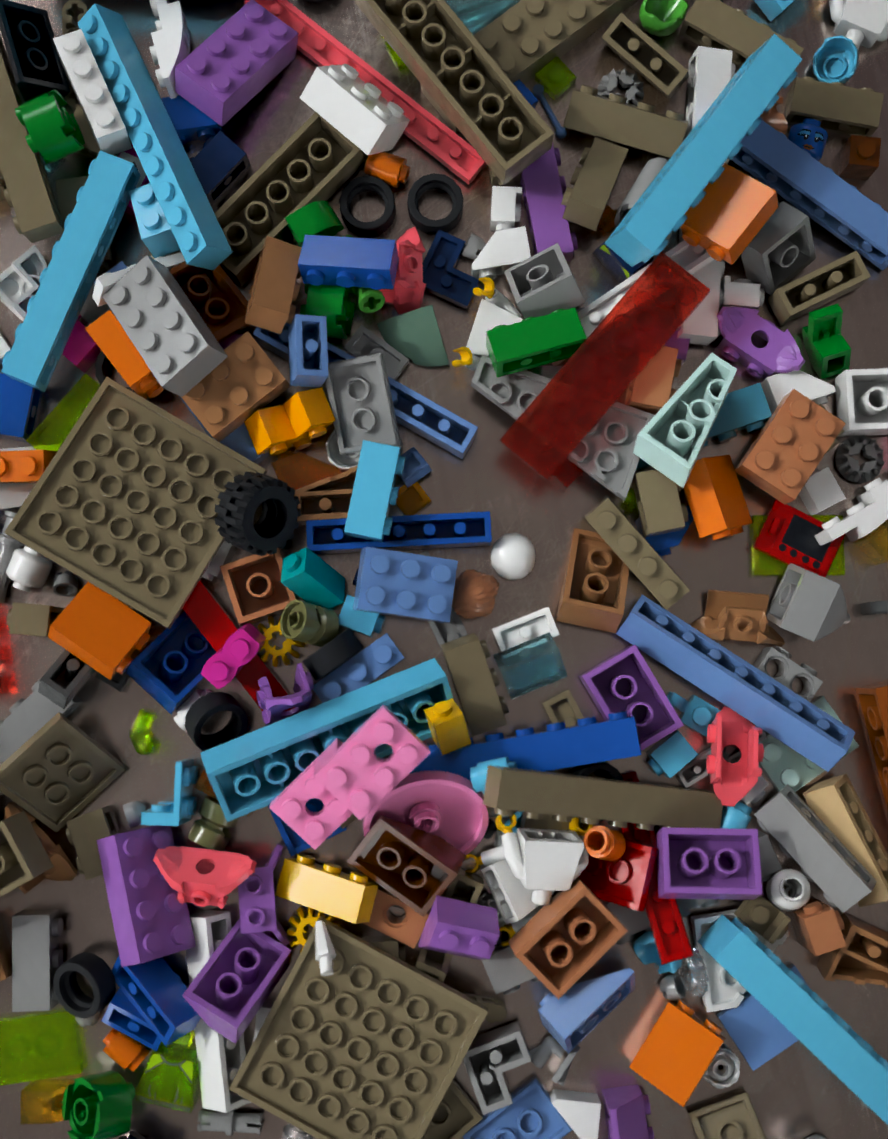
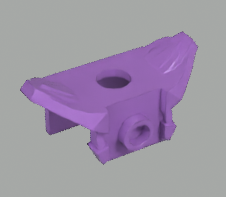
[717,306,805,379]
[256,663,314,725]
[238,843,290,946]

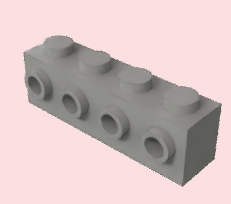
[754,784,877,913]

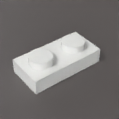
[492,607,560,657]

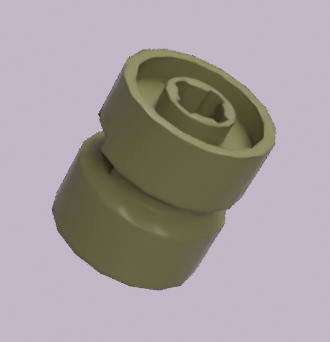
[280,600,339,647]
[188,795,240,851]

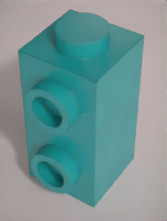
[281,547,345,609]

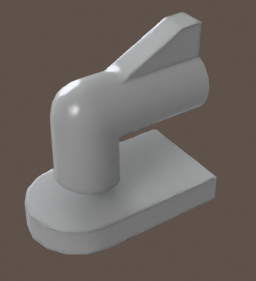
[529,1035,581,1086]

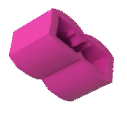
[201,623,266,689]

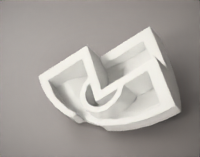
[0,245,48,321]

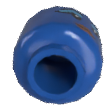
[788,118,828,161]

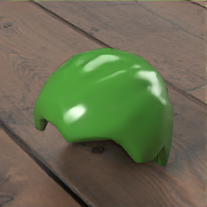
[639,0,689,37]

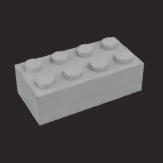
[102,255,228,397]

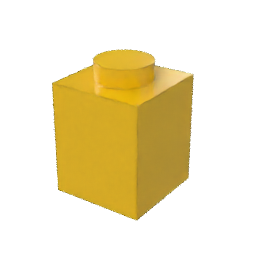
[424,698,471,755]

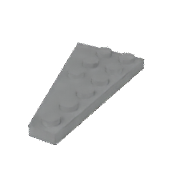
[471,355,655,501]

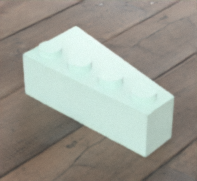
[633,353,737,488]

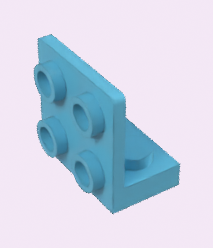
[141,759,198,826]

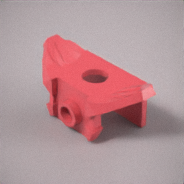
[379,227,426,315]
[706,707,764,807]
[153,846,257,909]

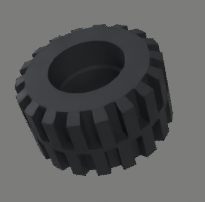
[215,472,301,556]

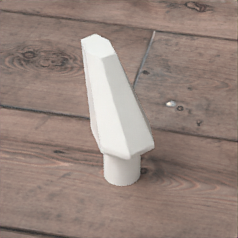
[315,920,336,976]

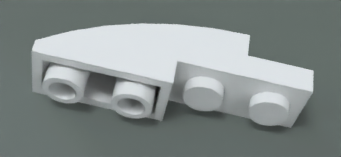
[149,0,190,99]
[814,472,888,546]

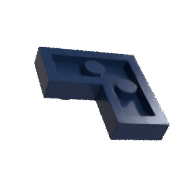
[423,229,480,309]

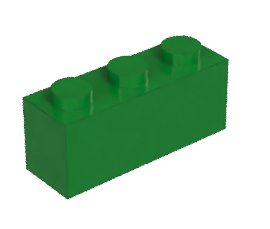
[486,307,587,377]

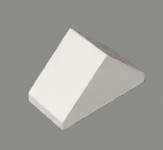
[549,1089,601,1139]

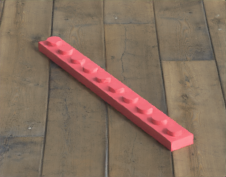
[243,0,486,185]

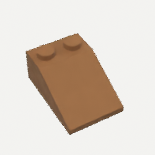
[556,528,629,633]

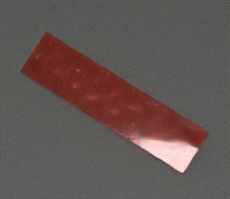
[500,252,710,482]

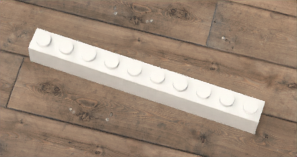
[674,46,735,346]

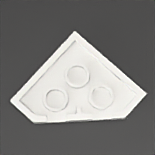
[690,909,789,1013]

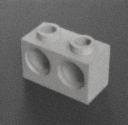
[753,646,823,702]

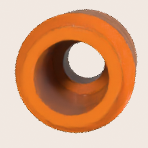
[365,152,410,188]
[584,825,626,861]
[102,1028,150,1072]

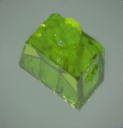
[133,1032,199,1113]

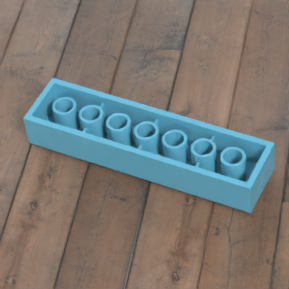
[605,34,802,267]
[200,658,453,822]
[697,914,888,1125]

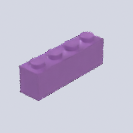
[520,142,578,262]

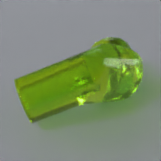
[129,709,155,755]

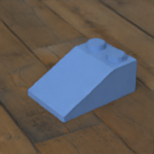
[538,968,635,1054]

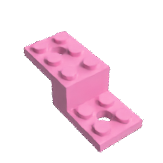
[269,705,431,850]

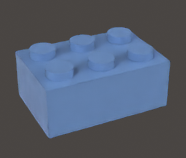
[353,546,458,623]

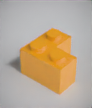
[244,387,336,456]

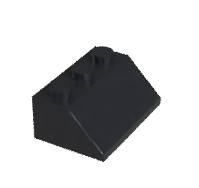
[0,0,71,102]

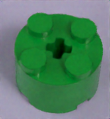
[15,89,85,164]
[300,284,355,339]
[62,1070,135,1139]

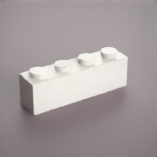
[53,29,132,155]

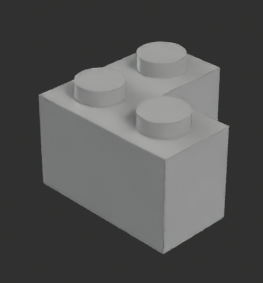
[463,1021,531,1115]

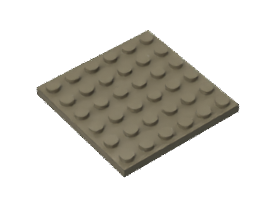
[4,377,267,629]
[228,916,488,1139]

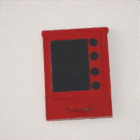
[753,499,845,577]

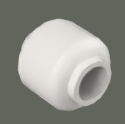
[6,545,52,592]
[766,869,811,912]

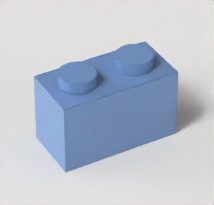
[288,314,328,388]

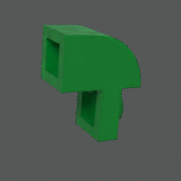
[285,200,345,247]
[802,303,851,379]

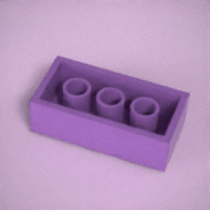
[175,0,298,126]
[96,825,196,967]

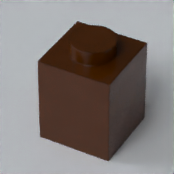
[838,135,881,181]

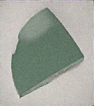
[377,305,450,367]

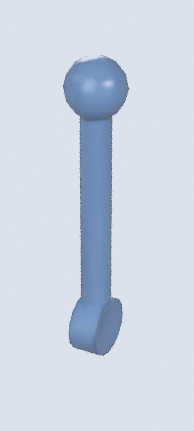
[532,84,567,139]

